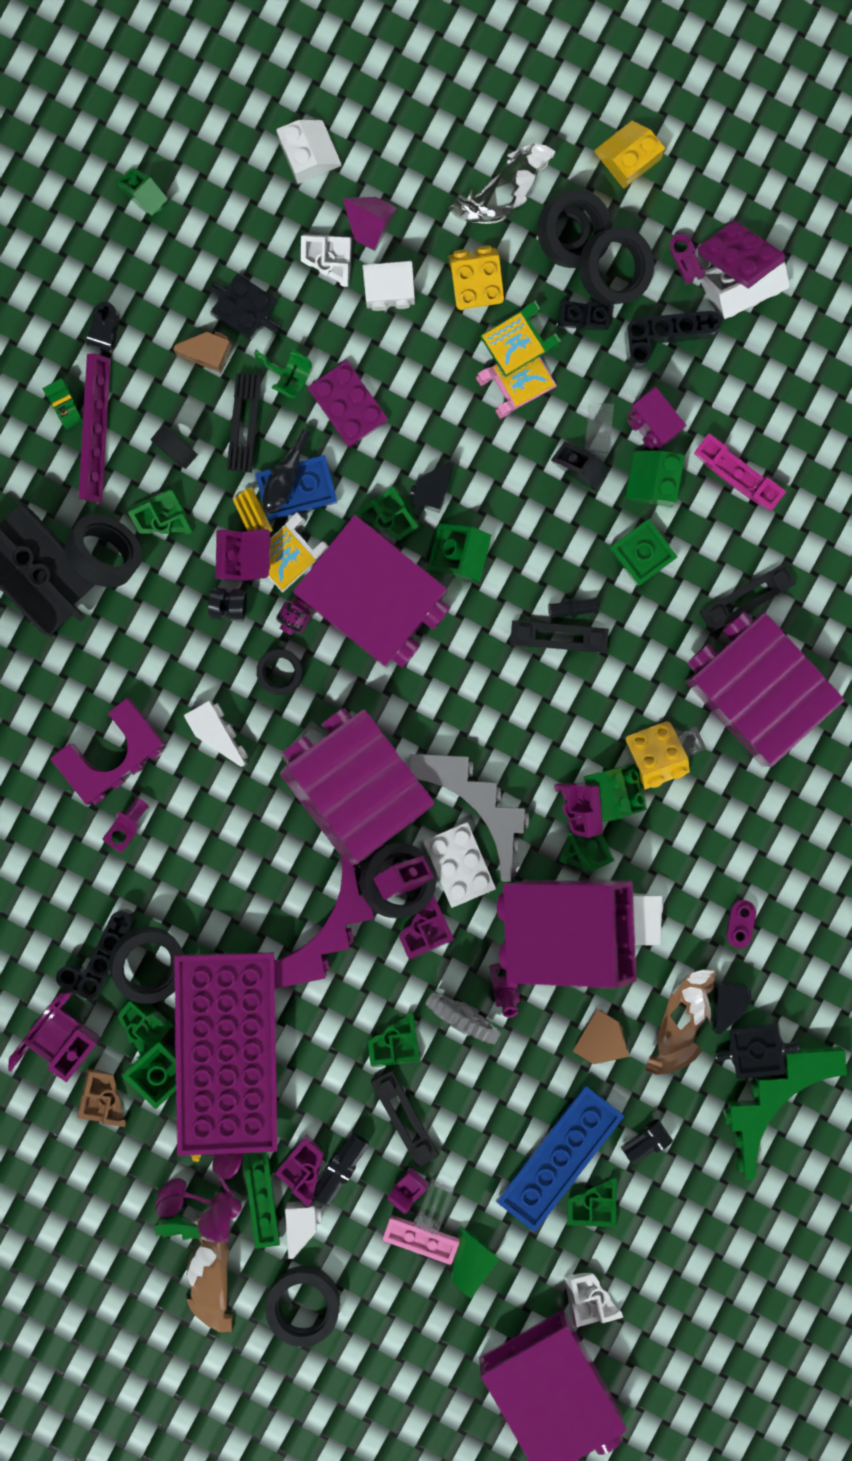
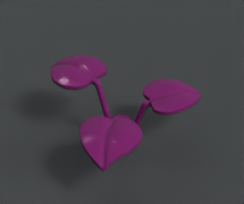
[155,1153,244,1242]

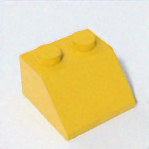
[594,121,665,189]

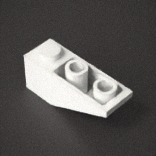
[184,701,248,767]

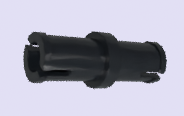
[548,597,599,619]

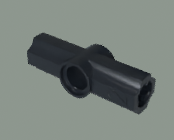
[313,1132,369,1206]

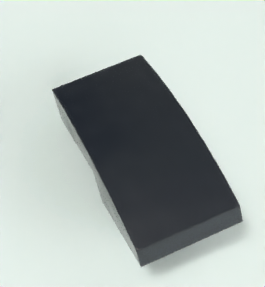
[557,300,611,330]

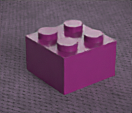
[627,387,686,451]

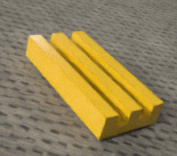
[233,487,273,533]

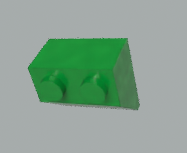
[625,451,685,507]
[427,523,492,582]
[121,1041,176,1110]

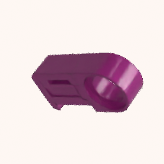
[670,234,705,285]

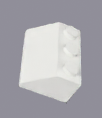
[700,262,790,319]

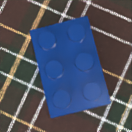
[255,455,338,521]

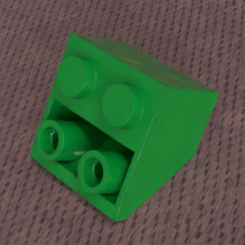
[584,763,647,822]

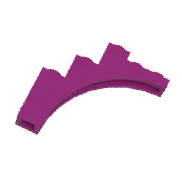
[274,857,376,988]

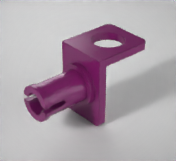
[103,798,149,853]
[489,963,520,1018]

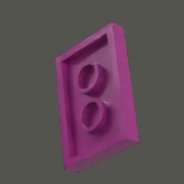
[698,220,785,289]
[307,360,388,448]

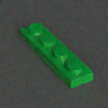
[243,1152,280,1249]

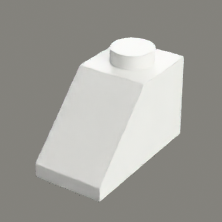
[285,1201,322,1259]

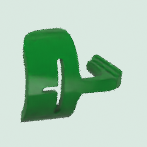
[254,349,312,399]

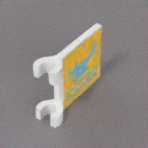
[268,512,329,593]

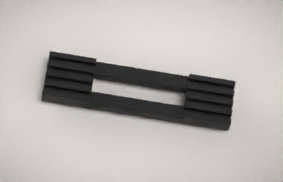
[227,373,261,473]
[699,563,796,633]
[510,620,609,653]
[371,1069,439,1168]

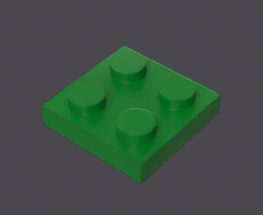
[609,519,678,587]

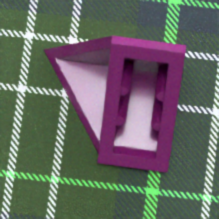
[343,197,398,251]

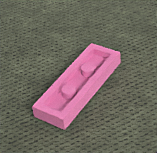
[382,1215,460,1265]

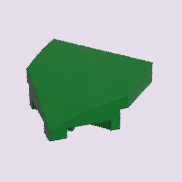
[559,829,615,872]

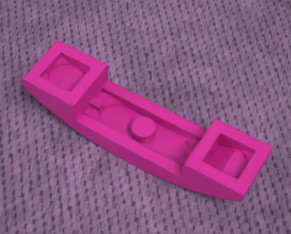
[694,434,787,511]

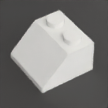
[276,120,342,184]
[363,261,415,311]

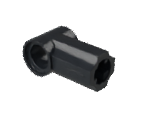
[620,1119,673,1165]

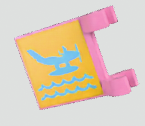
[476,357,557,419]

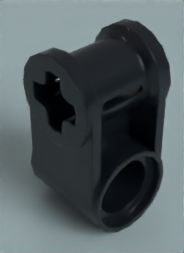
[86,302,120,353]

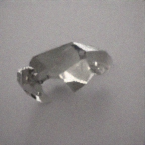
[448,143,555,224]

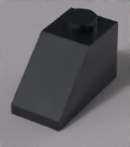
[551,441,610,490]
[409,462,454,513]
[712,982,751,1034]

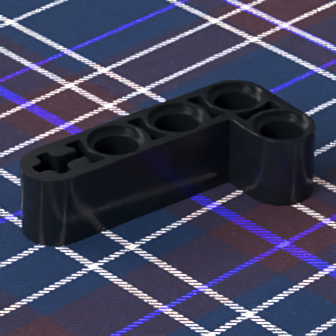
[625,311,722,370]
[56,909,136,999]

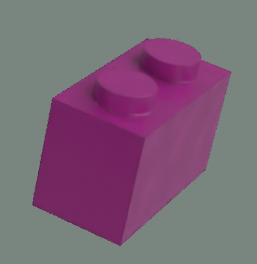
[373,856,434,900]

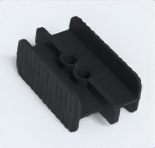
[0,501,99,637]

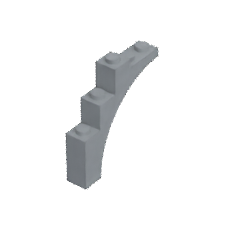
[409,754,529,882]

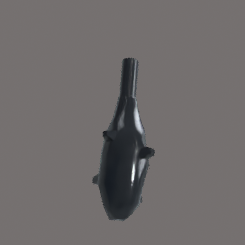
[262,429,311,514]

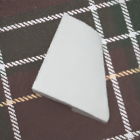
[301,234,352,287]

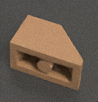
[173,332,232,373]

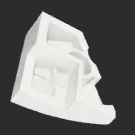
[564,1273,623,1327]

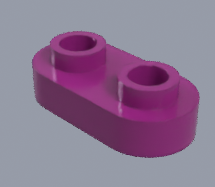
[726,899,756,948]

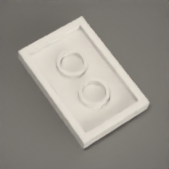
[423,822,496,908]

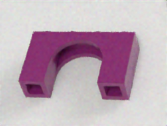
[50,698,167,805]

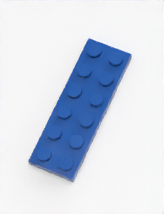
[496,1085,624,1232]

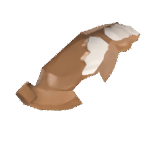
[646,970,716,1075]
[186,1215,233,1333]

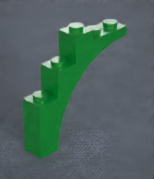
[723,1046,847,1180]

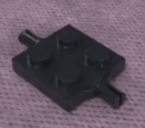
[207,273,281,341]
[715,1023,801,1079]

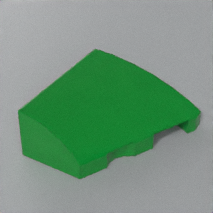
[354,486,422,540]
[368,1013,421,1068]
[567,1178,617,1227]

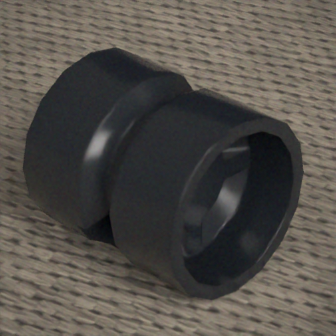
[208,587,247,622]

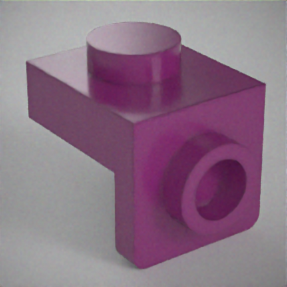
[387,1168,430,1214]

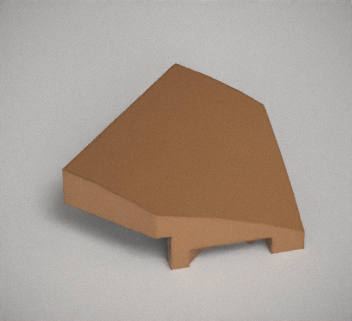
[573,1009,630,1064]

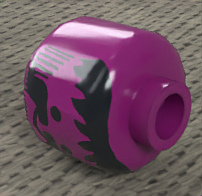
[276,598,312,636]

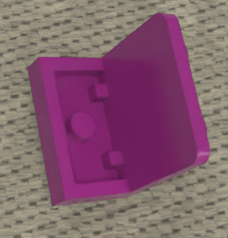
[215,529,270,581]

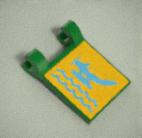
[480,301,561,377]

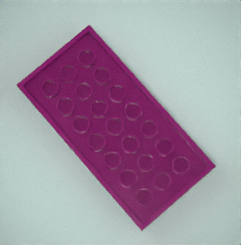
[174,952,277,1156]

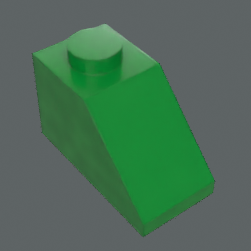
[115,167,168,216]

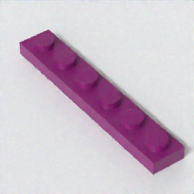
[79,353,111,503]

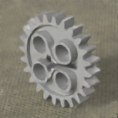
[426,992,501,1044]

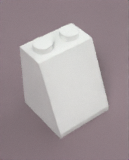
[633,893,663,945]

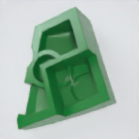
[128,487,193,535]
[118,1000,174,1059]
[155,1213,202,1241]
[451,1226,499,1298]

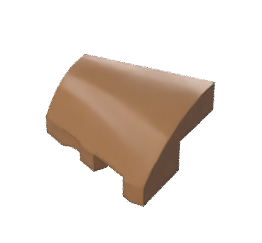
[77,1068,126,1127]

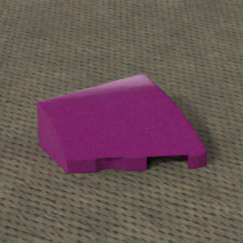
[554,783,603,838]
[399,896,455,960]
[275,1135,324,1207]

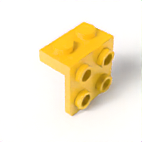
[448,246,504,310]
[626,721,690,789]

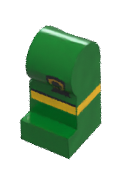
[42,378,83,430]

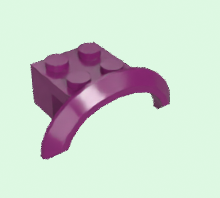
[8,992,100,1083]

